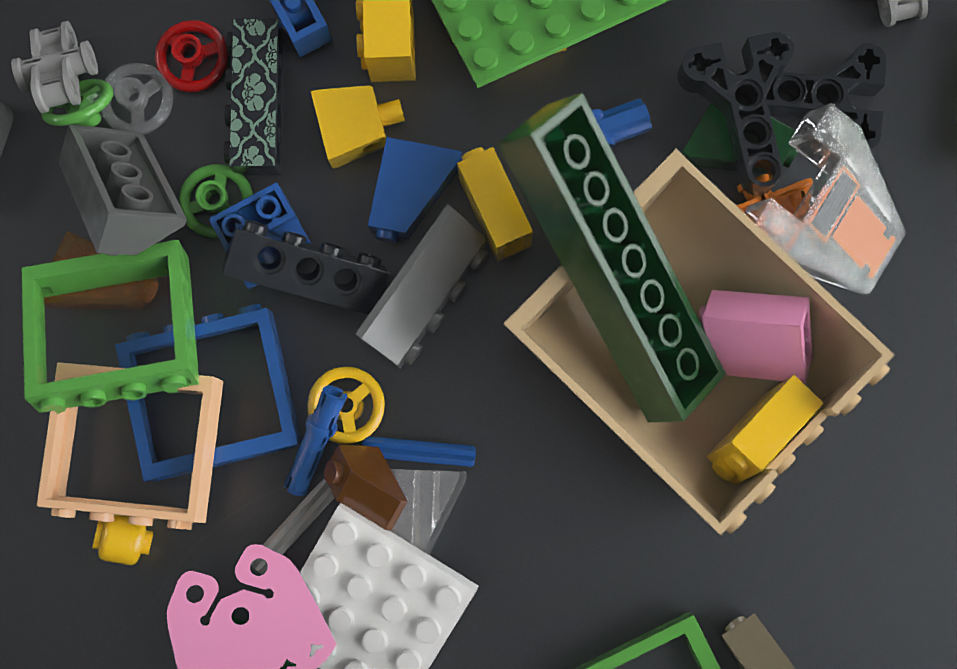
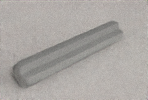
[251,478,335,574]

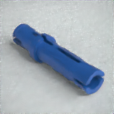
[283,385,347,496]

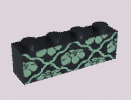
[224,18,284,176]

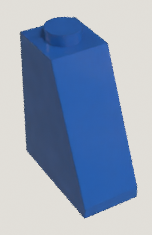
[368,137,463,243]

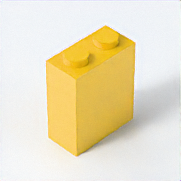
[457,147,533,262]
[706,375,823,484]

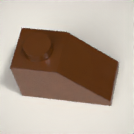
[323,444,408,531]

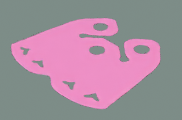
[167,544,336,669]

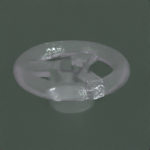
[99,63,173,134]

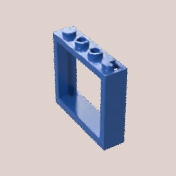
[115,304,302,482]

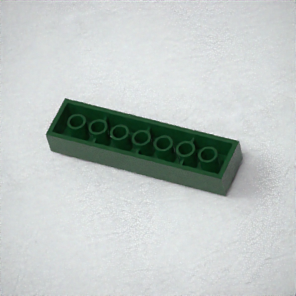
[497,93,726,423]

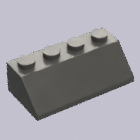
[58,125,187,256]
[356,205,489,369]

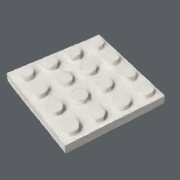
[300,503,479,669]

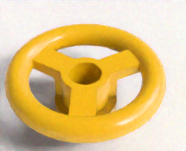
[307,366,385,444]

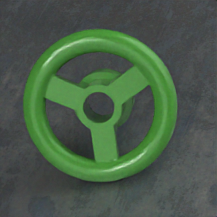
[41,79,114,127]
[178,164,253,238]

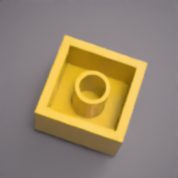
[356,0,416,82]

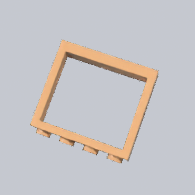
[37,362,223,530]

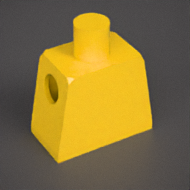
[311,86,405,169]

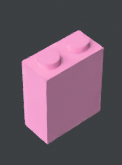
[698,290,813,384]

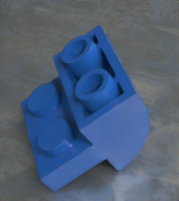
[208,182,311,289]

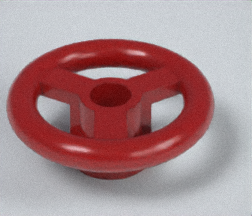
[155,20,229,92]

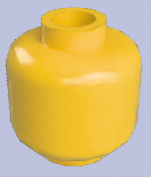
[92,514,153,565]

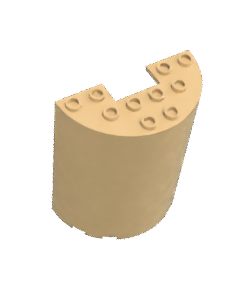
[504,149,894,535]

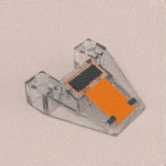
[744,103,906,295]

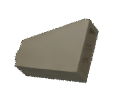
[722,613,796,669]

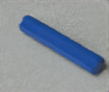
[362,436,476,467]

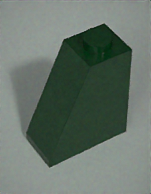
[682,97,801,174]

